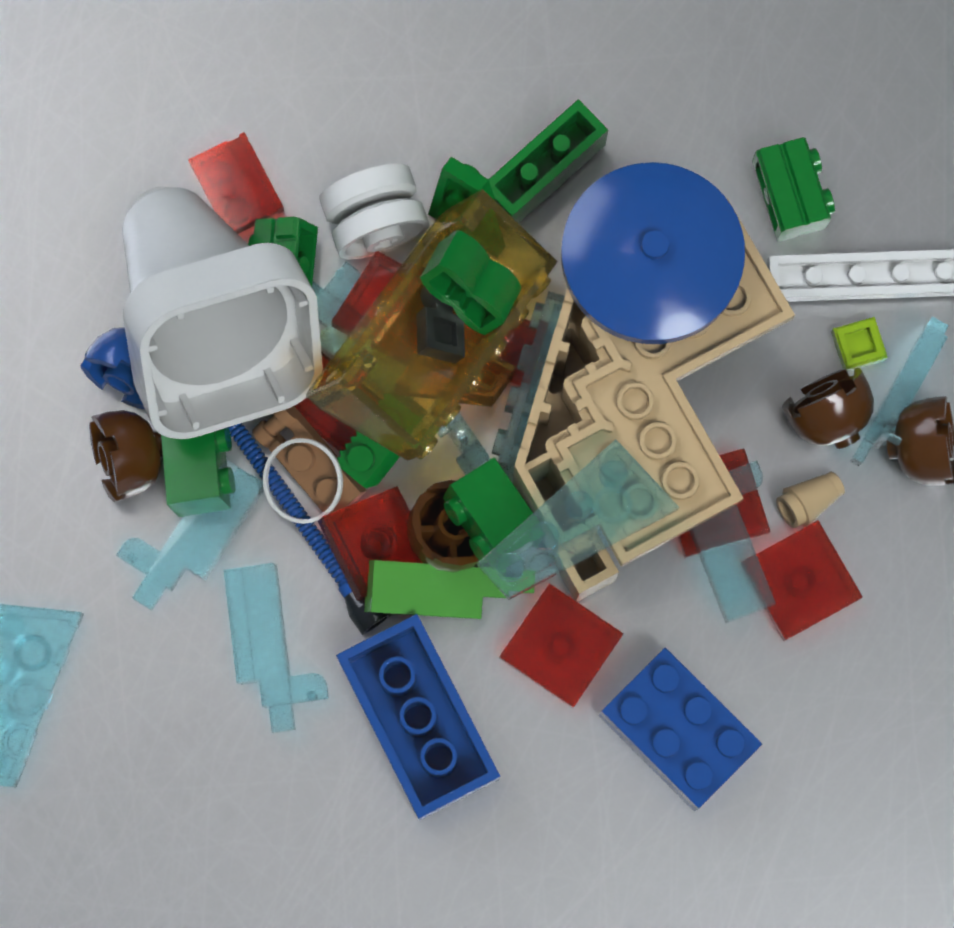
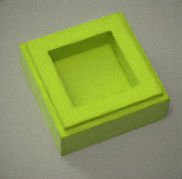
[831,317,888,372]

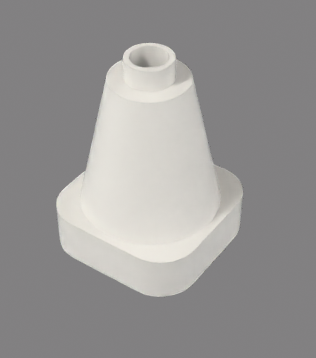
[122,187,323,439]

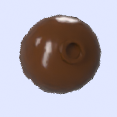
[782,367,874,449]
[887,396,954,486]
[89,410,163,502]
[407,480,480,572]

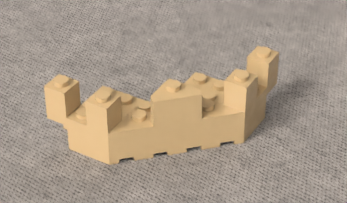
[512,198,795,603]

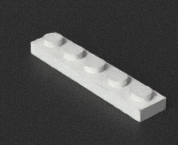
[767,249,954,302]

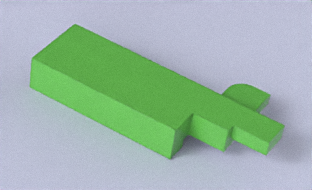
[364,560,535,619]

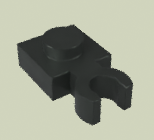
[416,286,465,364]

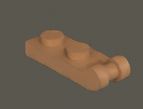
[252,406,367,522]

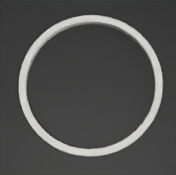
[263,438,343,524]

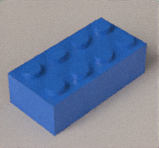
[336,614,501,821]

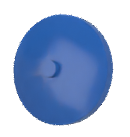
[561,162,745,344]

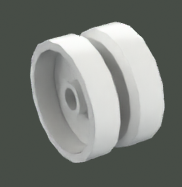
[319,163,429,260]

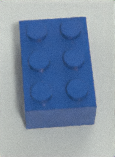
[598,647,762,811]

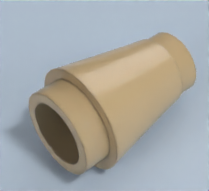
[776,471,845,528]

